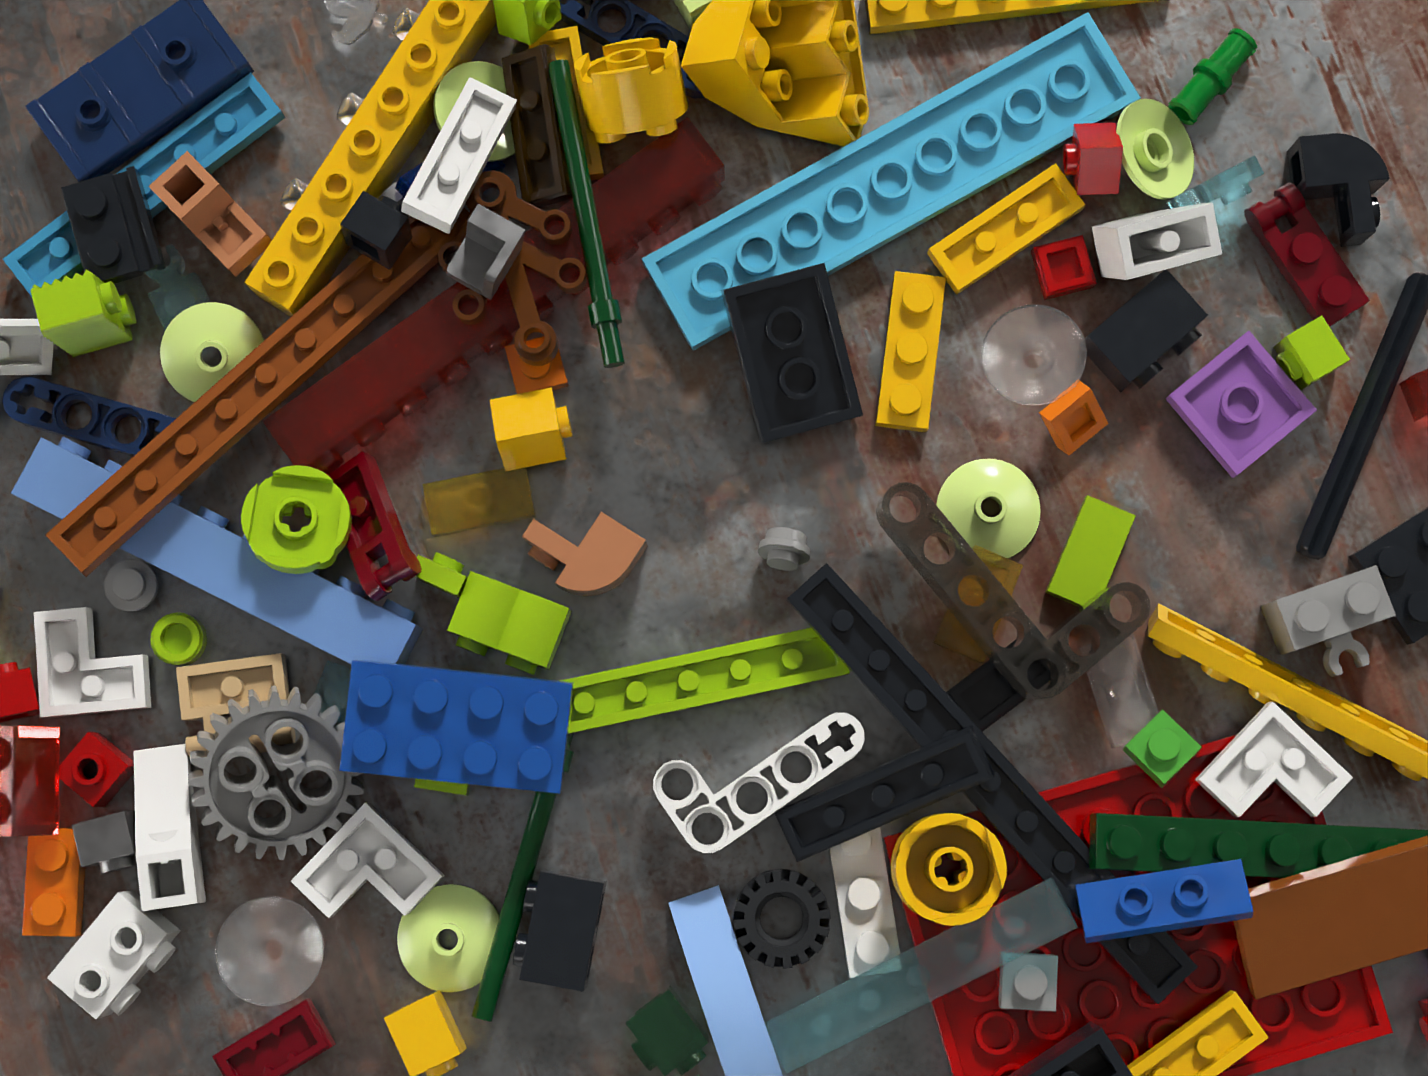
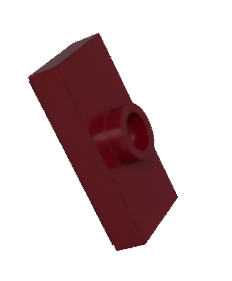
[212,998,336,1076]

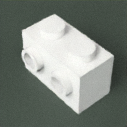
[47,890,181,1020]

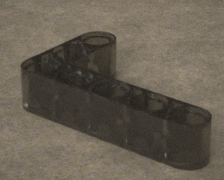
[876,482,1151,700]

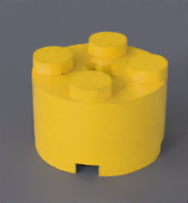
[574,37,688,143]
[891,813,1007,926]

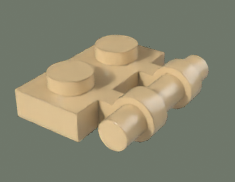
[176,653,296,758]

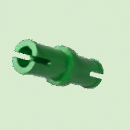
[1168,28,1257,125]

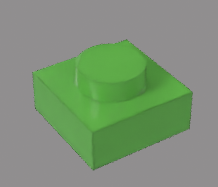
[1123,709,1202,788]

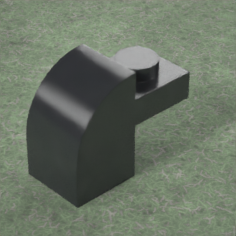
[1286,133,1390,247]

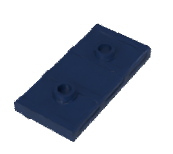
[25,0,254,182]

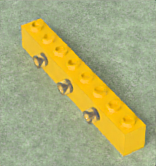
[244,0,497,317]

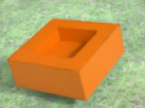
[504,336,569,394]
[1039,380,1109,456]

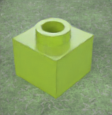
[493,0,562,45]
[1273,315,1350,390]

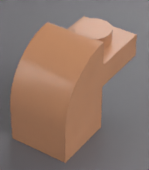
[148,151,272,277]
[522,512,648,596]

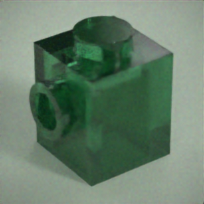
[625,985,709,1076]

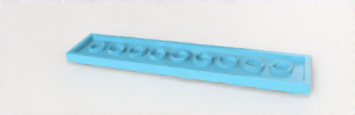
[641,12,1141,351]

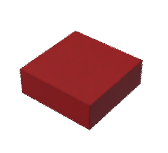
[1031,235,1097,300]

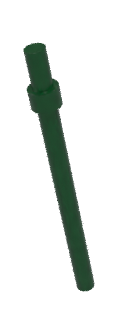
[548,59,625,368]
[471,733,574,1022]

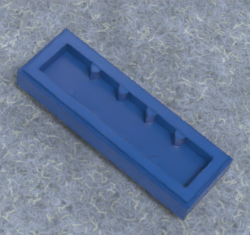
[1075,859,1254,943]

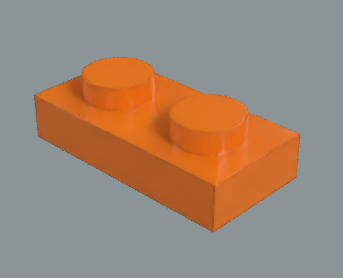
[22,827,86,937]

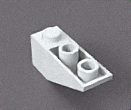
[134,744,206,911]

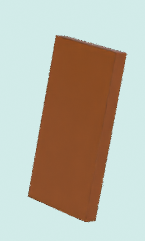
[1233,836,1428,999]

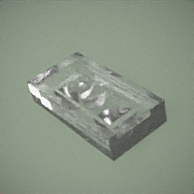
[1079,631,1159,748]

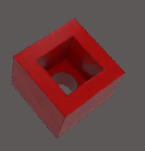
[1063,122,1123,195]
[0,662,40,723]
[53,732,134,807]

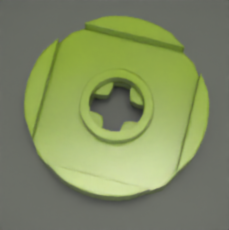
[241,465,352,574]

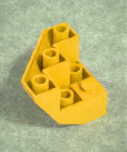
[681,0,869,147]

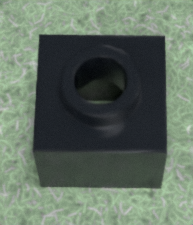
[340,191,413,270]

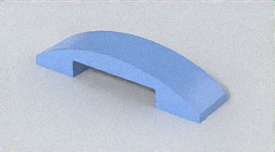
[668,885,783,1076]

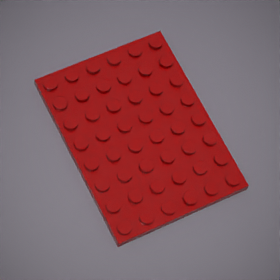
[882,719,1393,1076]

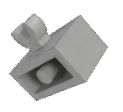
[1261,565,1396,677]

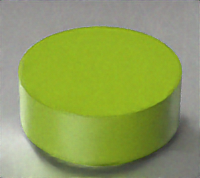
[150,612,207,666]

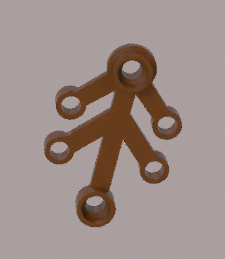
[438,171,587,366]

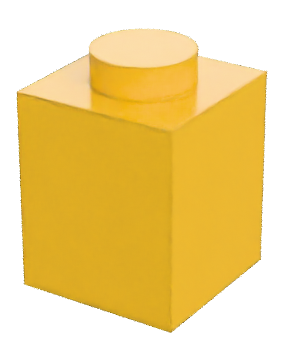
[490,387,573,472]
[384,990,467,1076]

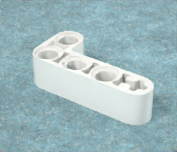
[653,712,865,853]

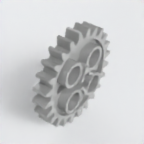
[188,685,364,860]

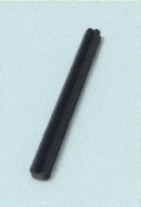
[1296,272,1428,560]

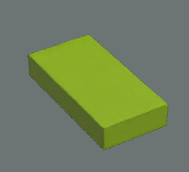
[1045,495,1136,613]

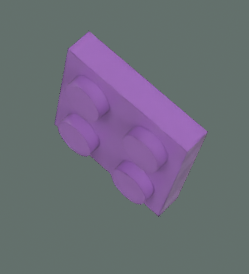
[1165,331,1317,478]

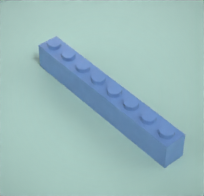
[11,437,423,665]

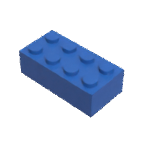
[339,660,574,794]

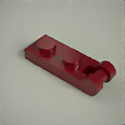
[1244,182,1370,327]
[328,451,422,601]

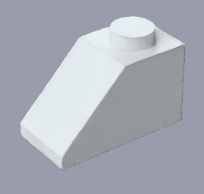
[1091,202,1222,280]

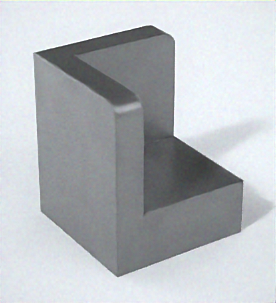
[446,204,525,300]

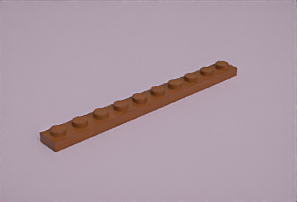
[45,207,469,577]

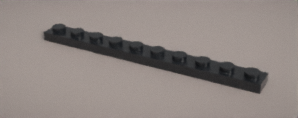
[786,563,1198,1004]

